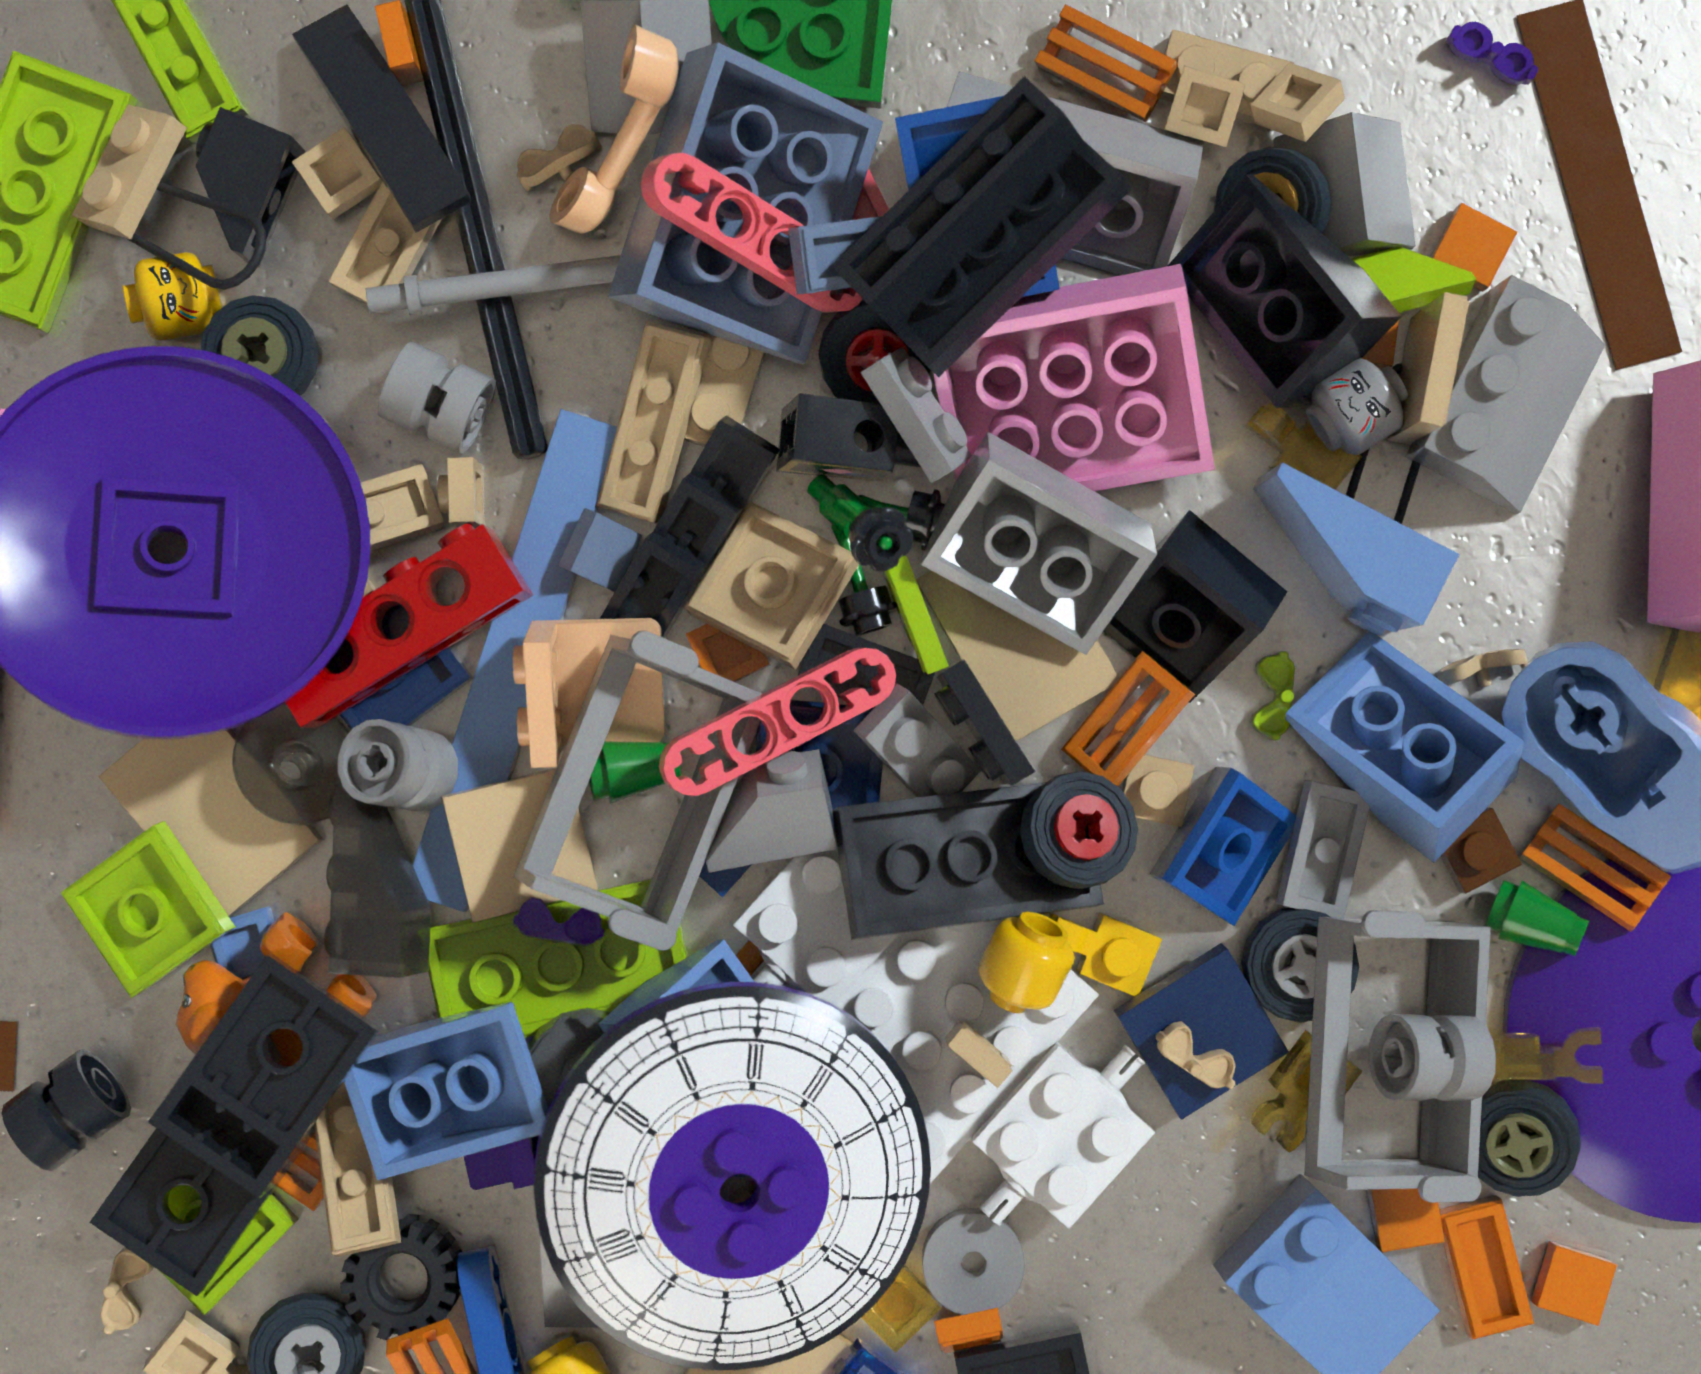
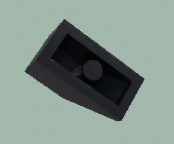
[196,107,306,267]

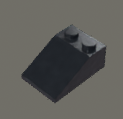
[1168,175,1402,408]

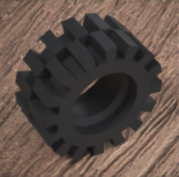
[340,1214,462,1341]

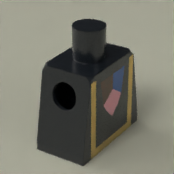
[776,393,921,480]

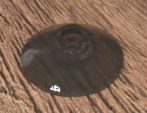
[232,703,352,826]

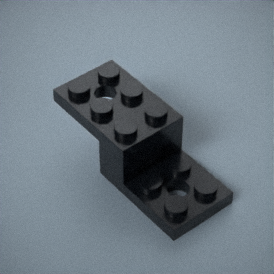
[89,954,381,1296]

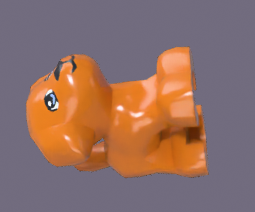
[175,912,377,1066]

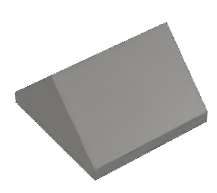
[580,0,712,135]
[1273,112,1416,256]

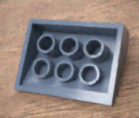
[607,42,883,364]

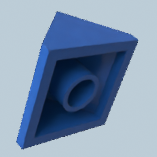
[1149,767,1296,926]

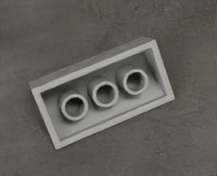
[947,71,1204,275]

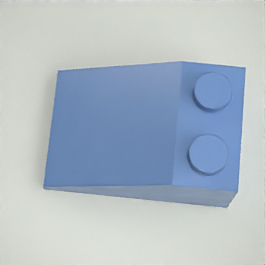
[1253,462,1460,636]
[1286,631,1524,863]
[344,1002,548,1181]
[1213,1174,1440,1374]

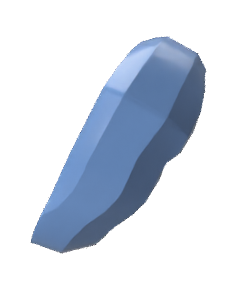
[1501,641,1701,874]

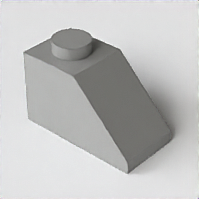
[706,749,837,873]

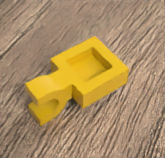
[1049,913,1162,997]

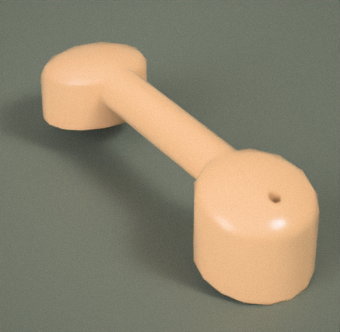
[549,24,678,234]

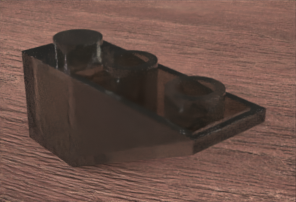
[324,777,431,978]

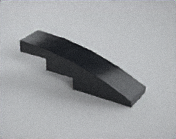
[292,4,472,233]
[600,415,780,638]

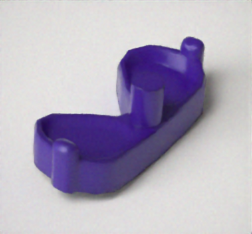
[513,897,604,946]

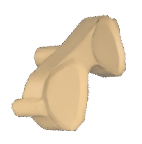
[517,124,602,191]
[1437,649,1528,688]
[1156,1021,1236,1089]
[100,1247,154,1335]

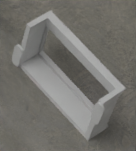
[513,631,762,951]
[1304,910,1491,1203]

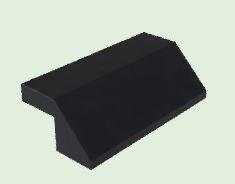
[832,76,1132,378]

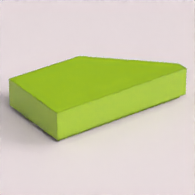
[1351,247,1476,313]
[883,555,949,675]

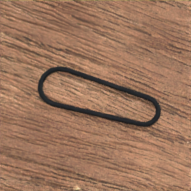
[125,181,266,290]

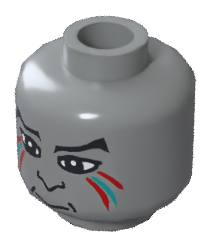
[1306,359,1408,455]

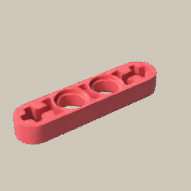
[641,153,862,313]
[659,648,896,796]

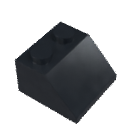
[1103,509,1288,703]

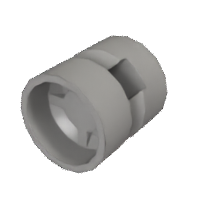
[378,341,496,454]
[338,719,458,811]
[1369,1014,1496,1101]

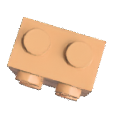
[513,618,665,768]

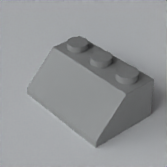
[1405,275,1605,514]
[921,432,1157,655]

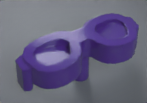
[1446,22,1539,85]

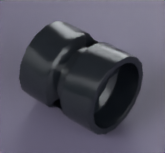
[1,1049,131,1171]

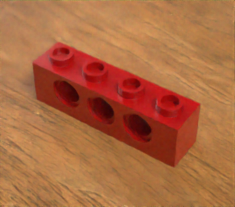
[286,523,533,729]

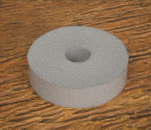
[922,1208,1025,1315]

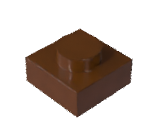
[1441,807,1522,894]

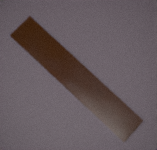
[1516,0,1682,370]

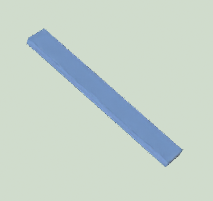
[404,409,617,912]

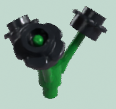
[807,474,946,636]

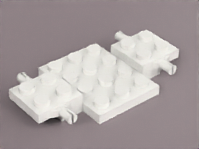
[733,844,1155,1229]

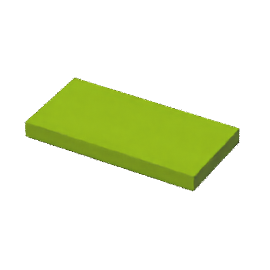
[0,50,138,333]
[419,878,688,1038]

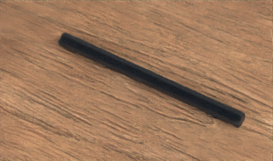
[404,0,548,459]

